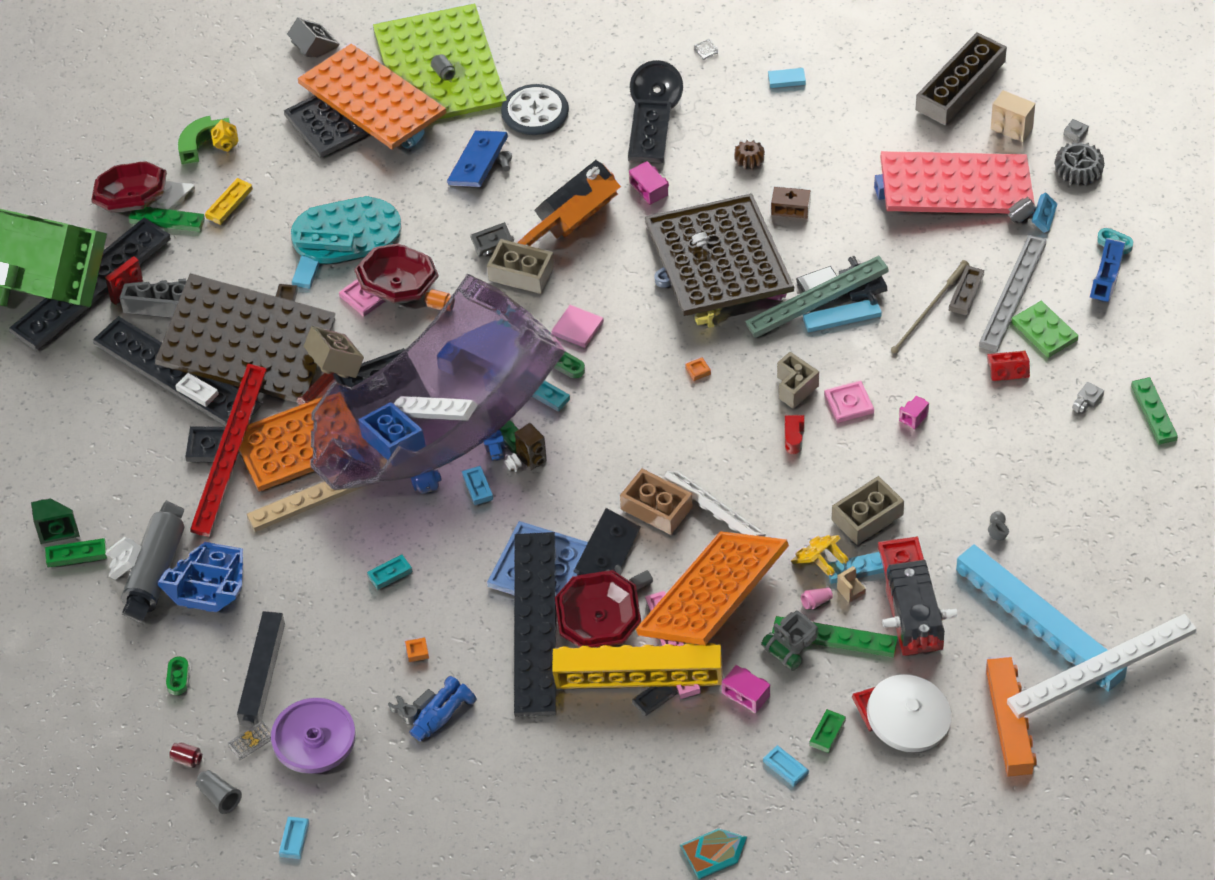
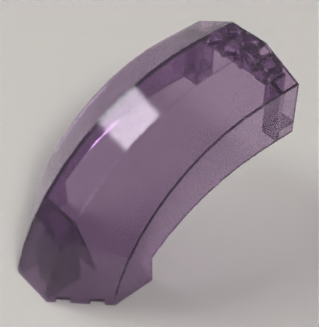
[310,274,566,490]

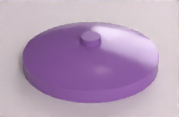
[271,698,356,773]

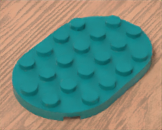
[291,196,402,263]

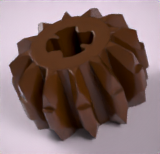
[734,139,765,170]

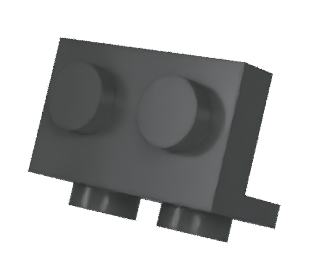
[470,222,514,257]

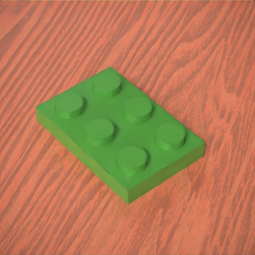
[1011,300,1079,358]

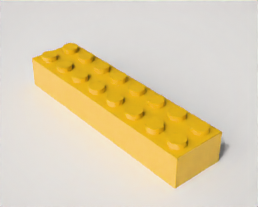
[553,643,723,689]

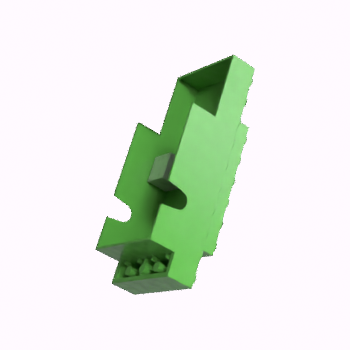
[0,209,107,307]

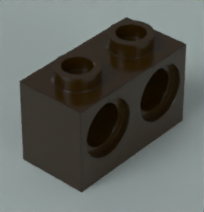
[514,423,547,471]

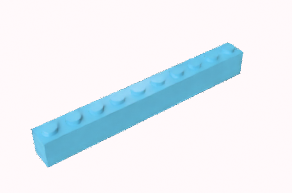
[956,544,1127,692]

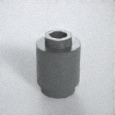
[431,54,456,81]
[1008,196,1037,223]

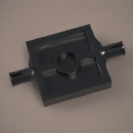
[839,256,888,305]

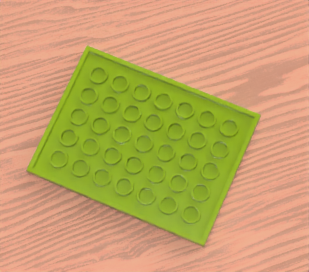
[373,3,506,120]

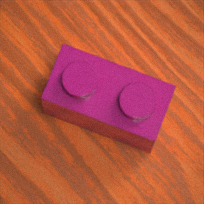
[629,161,669,205]
[721,665,770,713]

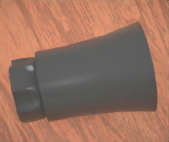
[196,770,242,814]

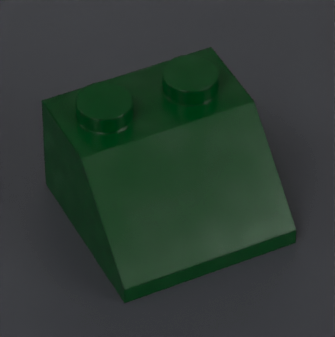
[31,498,80,544]

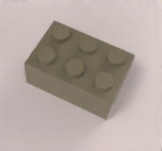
[487,239,554,294]
[304,326,364,378]
[831,476,904,545]

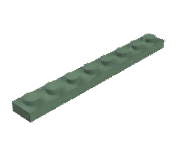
[745,255,889,338]

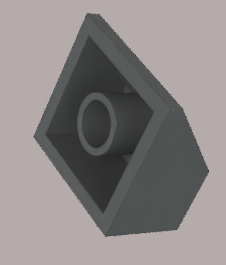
[287,17,340,58]

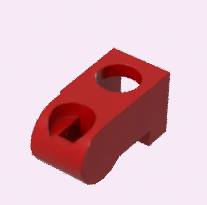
[785,415,804,454]

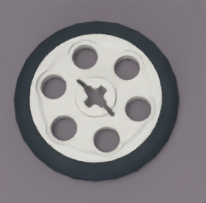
[501,84,569,135]

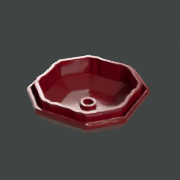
[91,161,167,213]
[354,244,439,304]
[555,570,641,648]

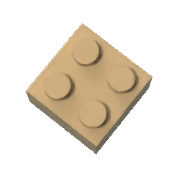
[991,90,1035,142]

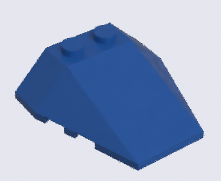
[158,542,243,612]

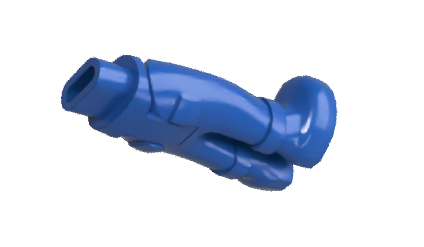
[409,676,477,742]

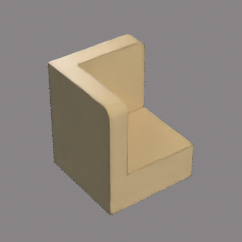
[837,566,866,603]

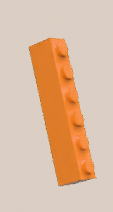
[986,657,1037,777]

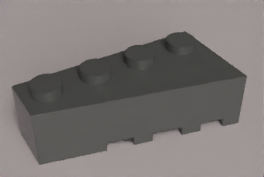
[120,278,187,318]

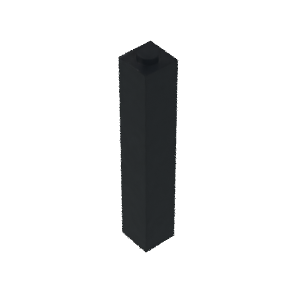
[237,611,285,727]

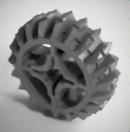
[1054,141,1105,186]

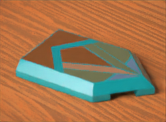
[680,828,747,880]

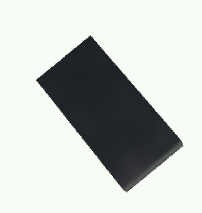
[632,686,678,716]

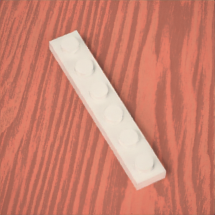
[394,396,477,421]
[664,471,766,537]

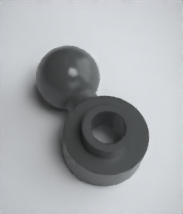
[988,511,1009,540]

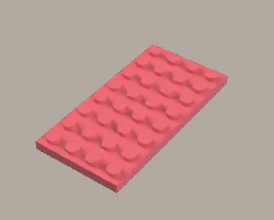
[880,151,1035,214]

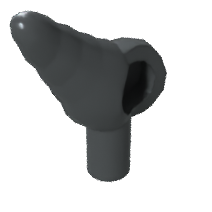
[495,151,512,171]

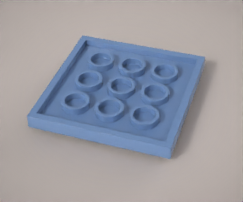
[487,521,588,596]

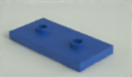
[447,130,508,187]

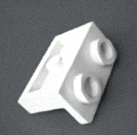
[105,537,142,580]

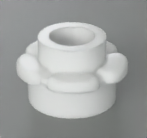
[692,232,710,247]
[505,453,522,472]

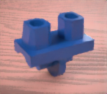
[483,427,506,461]

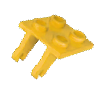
[791,535,849,576]

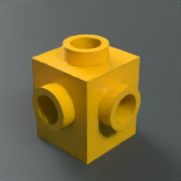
[211,119,239,152]

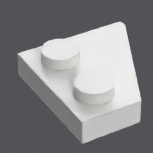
[151,181,195,210]

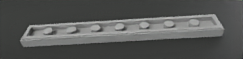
[979,235,1046,352]

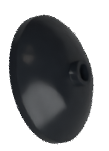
[629,60,684,109]

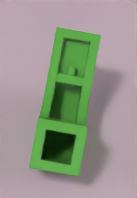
[178,116,230,164]

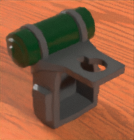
[761,610,818,671]

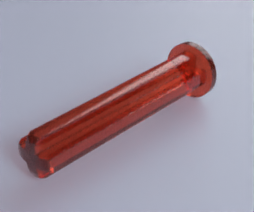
[296,372,334,405]

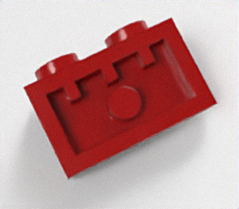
[987,350,1030,381]

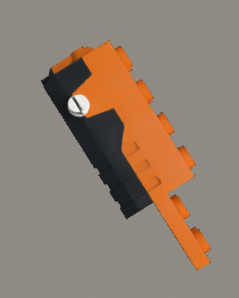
[517,160,621,246]

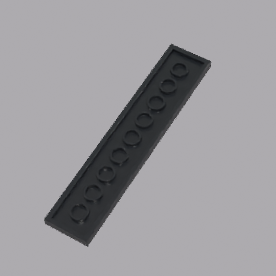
[9,217,171,351]
[93,316,261,426]
[514,532,556,717]

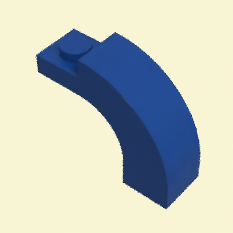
[1089,238,1126,302]

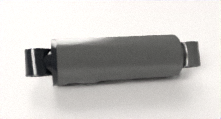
[121,500,185,623]

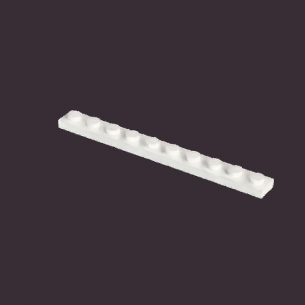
[1007,614,1197,719]

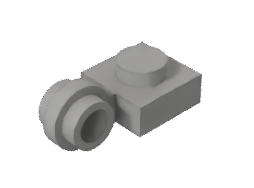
[1072,382,1104,414]

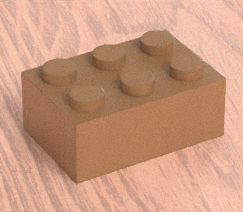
[620,468,693,535]

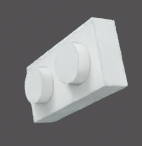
[176,373,219,407]

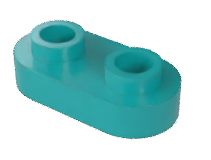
[1097,228,1134,254]

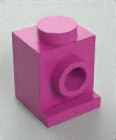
[899,396,929,429]

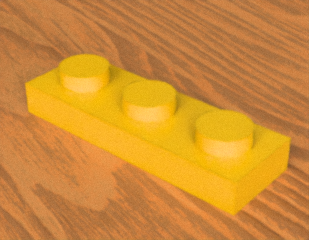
[205,178,253,225]

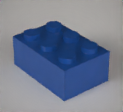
[358,402,426,466]

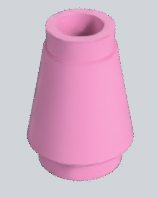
[801,587,833,610]

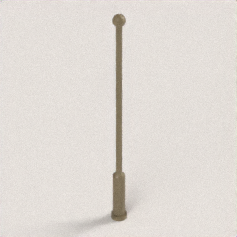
[891,260,970,354]

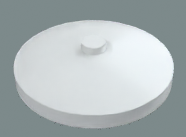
[867,675,951,752]

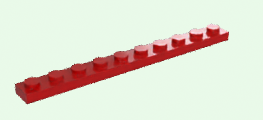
[190,364,266,537]

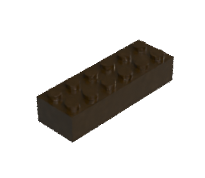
[915,32,1007,126]

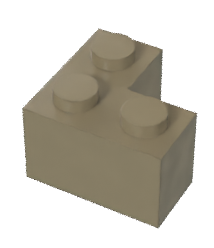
[777,352,819,409]

